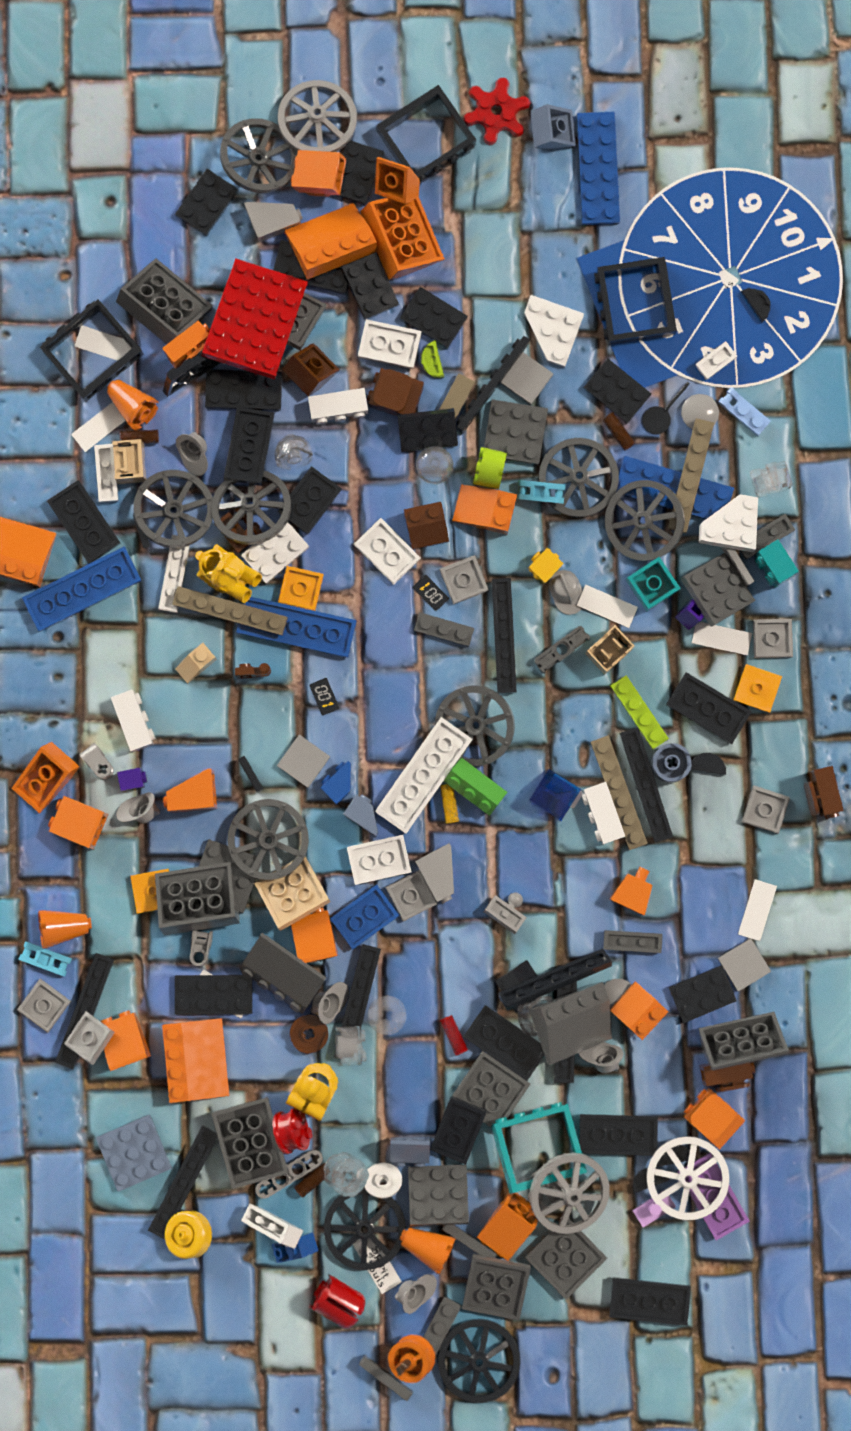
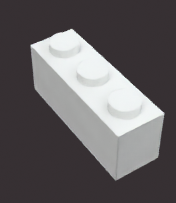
[308,388,368,425]
[111,689,156,753]
[581,782,625,845]
[241,1203,303,1249]

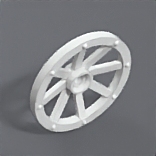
[647,1137,729,1220]

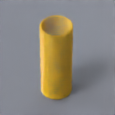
[440,784,459,824]

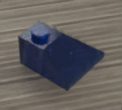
[529,769,581,821]

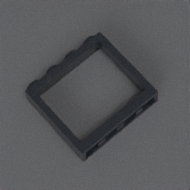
[376,84,476,184]
[594,257,677,345]
[40,299,144,402]

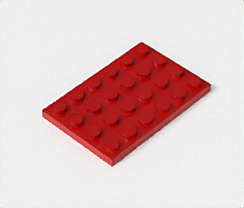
[201,258,308,380]

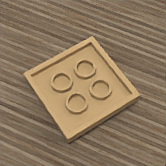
[254,856,330,931]

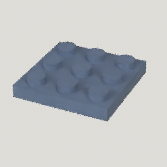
[96,1114,172,1192]

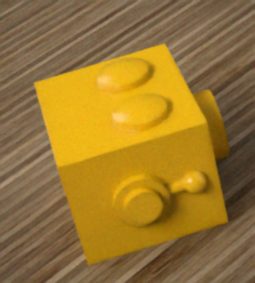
[528,548,564,584]

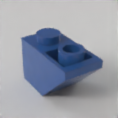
[320,761,351,805]
[271,1232,319,1263]

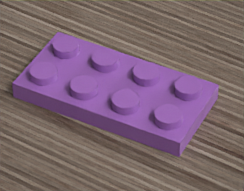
[677,1152,750,1241]

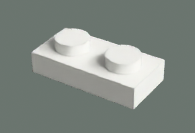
[695,342,737,380]

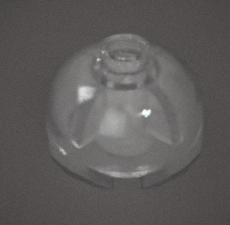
[274,434,313,470]
[416,446,453,485]

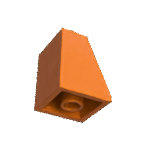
[163,768,217,813]
[48,796,109,849]
[291,908,338,963]
[101,1010,151,1071]
[477,1192,538,1261]

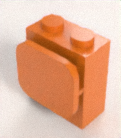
[291,150,347,197]
[162,320,210,369]
[683,1088,746,1150]

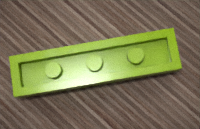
[610,675,669,750]

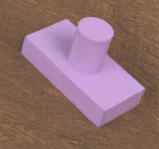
[633,1190,676,1227]

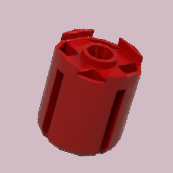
[309,1274,365,1329]

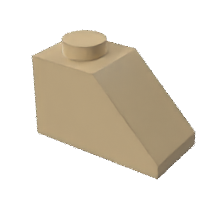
[176,643,217,684]

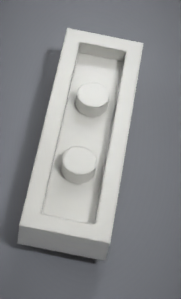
[94,444,119,503]

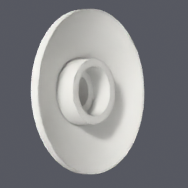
[363,1163,402,1198]

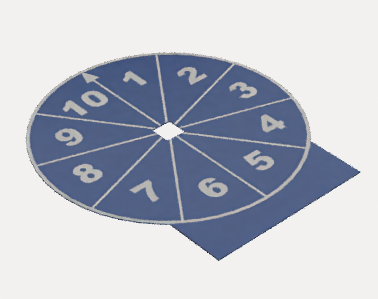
[577,168,843,388]

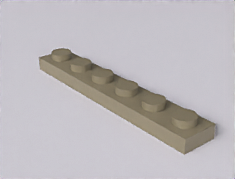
[668,418,714,534]
[172,586,288,636]
[590,735,648,850]

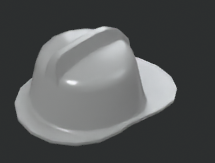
[176,432,208,476]
[549,570,583,615]
[116,792,160,824]
[310,982,349,1024]
[579,1042,624,1073]
[395,1274,437,1314]

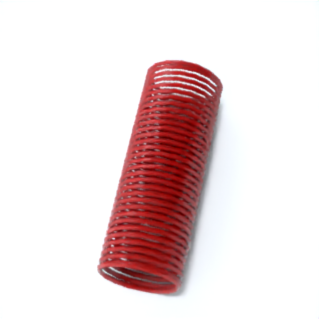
[440,1015,468,1056]

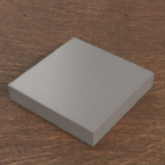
[501,352,553,405]
[439,555,489,605]
[753,619,793,658]
[277,735,330,788]
[741,785,790,834]
[385,870,437,922]
[718,938,771,992]
[17,978,72,1033]
[64,1011,115,1065]

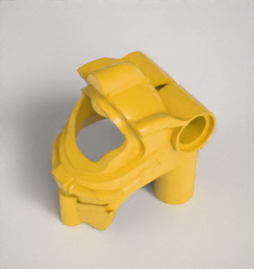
[195,544,262,603]
[286,1063,338,1121]

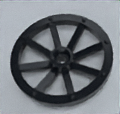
[324,1187,406,1270]
[438,1319,520,1403]

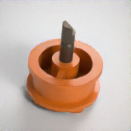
[388,1334,435,1383]

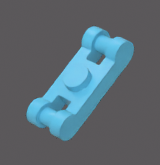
[517,480,566,503]
[18,941,72,976]

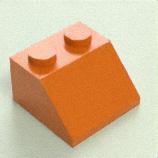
[375,157,420,204]
[610,981,668,1040]

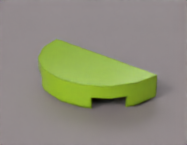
[421,341,444,378]

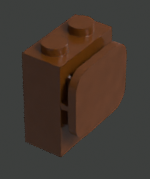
[367,368,424,416]
[804,766,844,820]
[699,1062,755,1092]

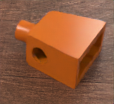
[610,867,653,915]

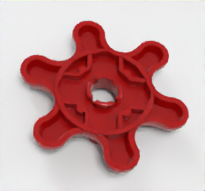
[463,77,530,145]

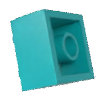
[754,539,799,588]
[626,557,681,612]

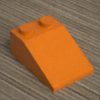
[452,484,517,535]
[11,741,80,813]

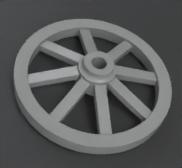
[278,80,357,152]
[529,1153,610,1234]

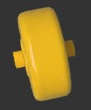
[165,1211,212,1259]

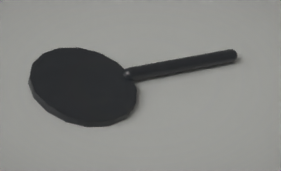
[642,382,690,434]

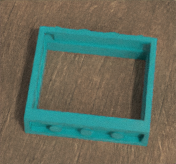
[491,1102,587,1194]

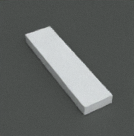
[158,535,190,613]

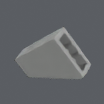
[244,202,303,243]
[415,843,454,904]

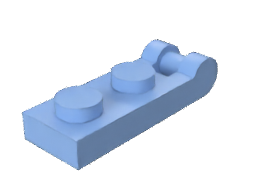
[718,387,771,436]

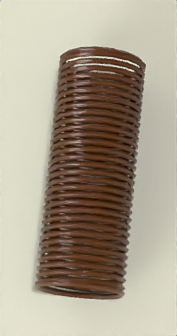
[602,412,635,451]
[119,429,159,444]
[294,1162,333,1198]

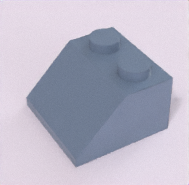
[530,104,576,150]
[343,794,378,837]
[390,1137,430,1167]

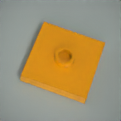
[278,566,324,611]
[733,664,782,713]
[130,869,169,914]

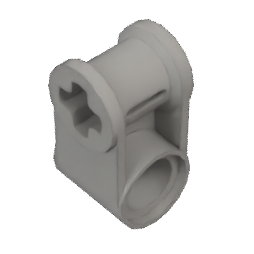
[79,743,114,780]
[190,930,213,967]

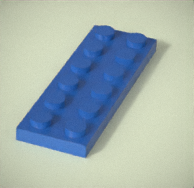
[577,111,620,226]
[616,456,734,520]
[22,546,142,632]
[236,597,357,658]

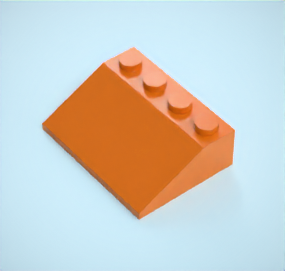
[360,197,444,280]
[284,203,377,280]
[0,517,57,588]
[162,1018,230,1103]

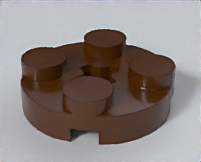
[290,1014,329,1054]

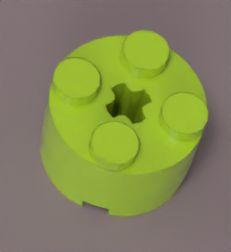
[473,447,507,490]

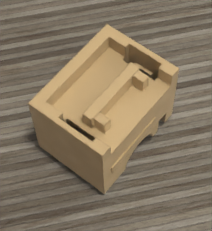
[112,439,146,484]
[586,625,635,675]

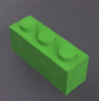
[444,757,507,816]

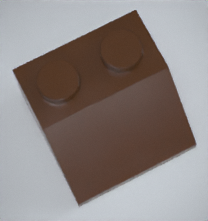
[282,343,340,397]
[404,501,449,550]

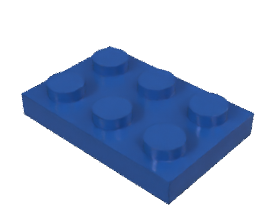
[330,885,399,950]

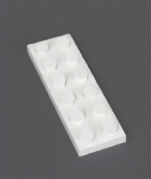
[375,717,473,834]

